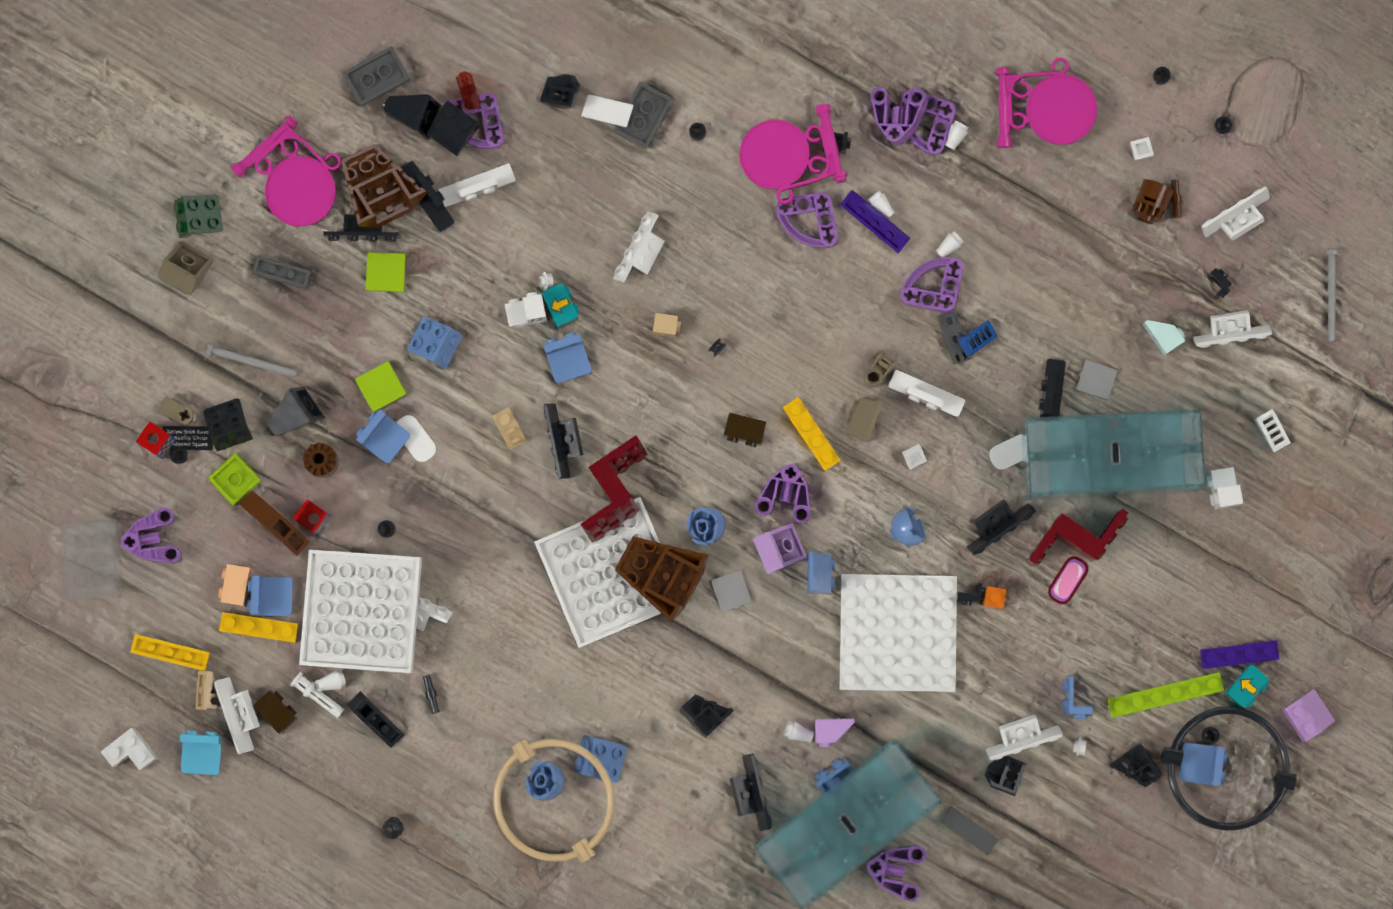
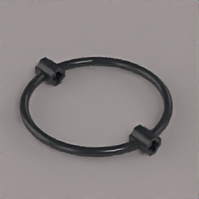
[1160,706,1297,831]

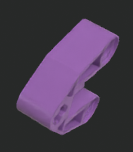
[871,87,928,146]
[755,464,810,524]
[121,508,182,564]
[867,846,926,902]

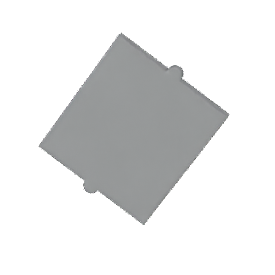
[1076,360,1118,400]
[711,570,752,612]

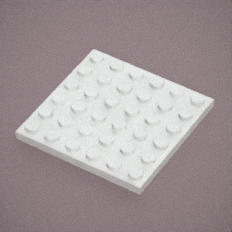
[534,497,661,648]
[299,550,422,674]
[839,574,957,692]

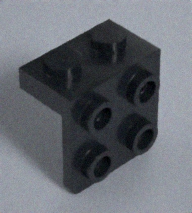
[204,398,253,452]

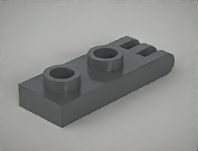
[937,310,972,365]

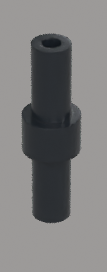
[423,675,440,714]

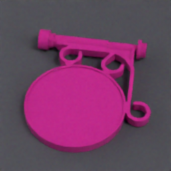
[995,57,1097,148]
[739,103,848,205]
[230,115,341,227]

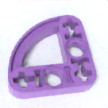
[900,90,955,156]
[442,93,504,149]
[776,192,837,248]
[901,257,963,313]

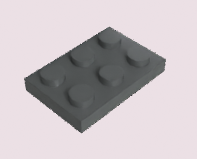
[342,46,411,107]
[613,81,673,150]

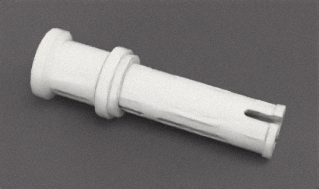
[290,672,345,719]

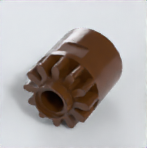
[1131,179,1174,224]
[302,442,339,478]

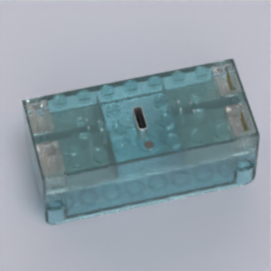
[1021,409,1206,501]
[753,739,942,909]

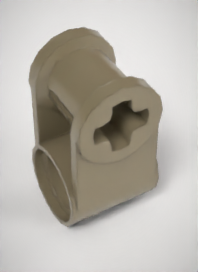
[864,351,897,388]
[158,396,197,426]

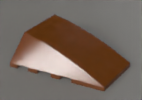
[341,144,427,228]
[614,536,709,623]

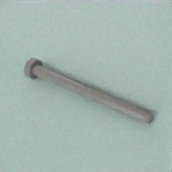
[1325,250,1339,342]
[206,343,297,377]

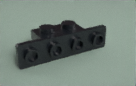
[401,161,455,233]
[323,214,401,242]
[1038,359,1066,423]
[544,403,583,479]
[967,499,1036,555]
[730,753,771,831]

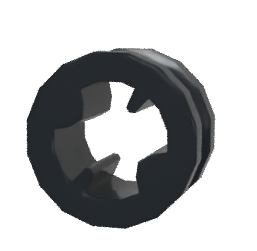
[1153,67,1171,85]
[1214,117,1232,135]
[689,122,707,141]
[708,338,726,357]
[170,447,188,464]
[378,520,396,538]
[1201,727,1220,744]

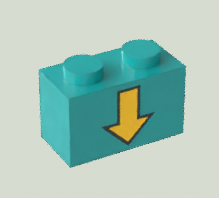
[541,283,580,329]
[1224,664,1269,709]

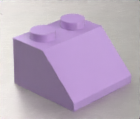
[753,523,807,574]
[1281,688,1335,742]
[814,719,854,747]

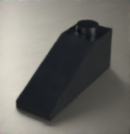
[347,691,405,748]

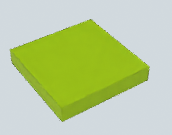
[366,252,406,292]
[355,361,407,412]
[207,452,262,506]

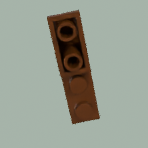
[239,490,310,556]

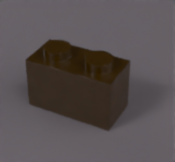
[724,412,766,448]
[253,690,298,734]

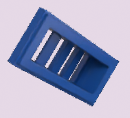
[957,320,998,356]

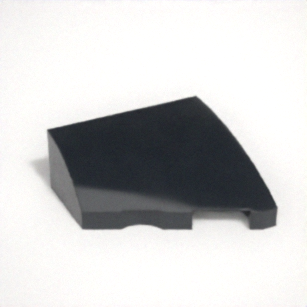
[679,694,734,739]
[1109,742,1163,787]

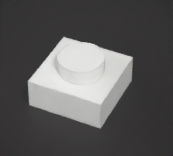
[1130,137,1154,161]
[902,444,927,470]

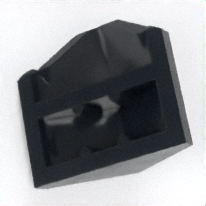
[540,74,580,109]
[985,755,1027,796]

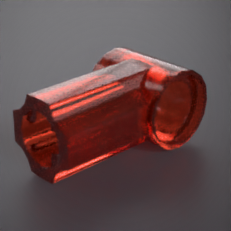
[456,71,480,110]

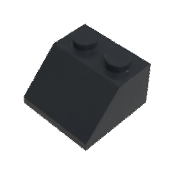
[426,100,480,157]

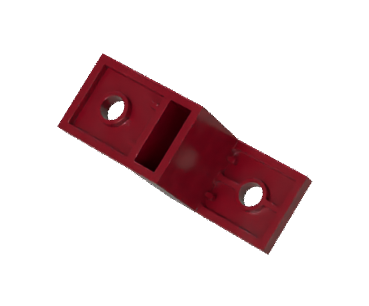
[580,435,648,543]
[1026,508,1129,566]

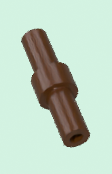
[1171,180,1182,219]

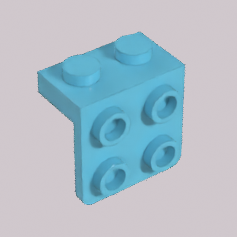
[180,730,222,775]

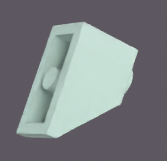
[1142,320,1185,356]

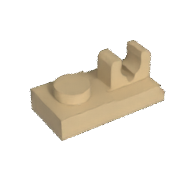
[492,407,527,450]
[195,671,218,710]

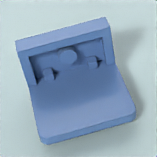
[407,317,463,369]
[543,332,591,383]
[356,409,410,463]
[247,576,293,616]
[1062,675,1093,719]
[574,735,627,783]
[1179,743,1227,786]
[813,757,855,799]

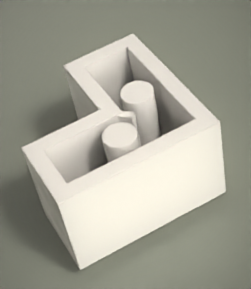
[505,292,547,329]
[1206,467,1243,510]
[101,728,158,770]

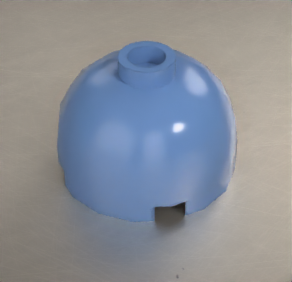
[890,506,926,546]
[687,507,726,546]
[526,761,565,801]

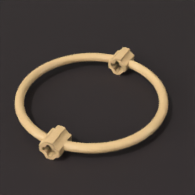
[493,738,615,863]

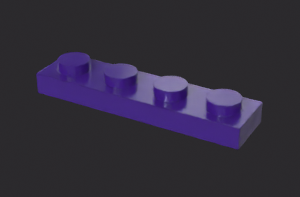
[840,190,911,253]
[1200,640,1280,669]

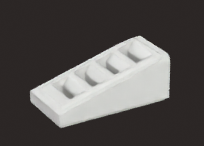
[1255,409,1291,453]

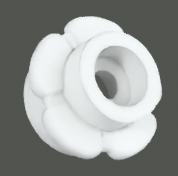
[539,272,553,290]
[1073,737,1087,756]

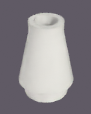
[945,120,969,150]
[868,190,895,219]
[936,231,964,258]
[315,671,346,692]
[784,721,814,743]

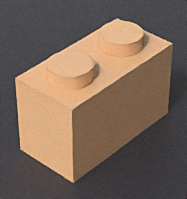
[218,564,252,607]

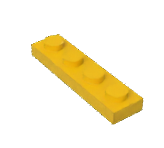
[782,397,841,472]
[219,612,299,643]
[130,634,210,671]

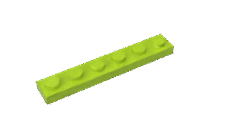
[1106,672,1224,718]

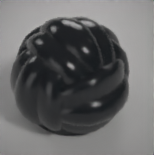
[382,817,404,839]

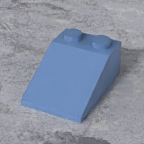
[807,552,835,594]

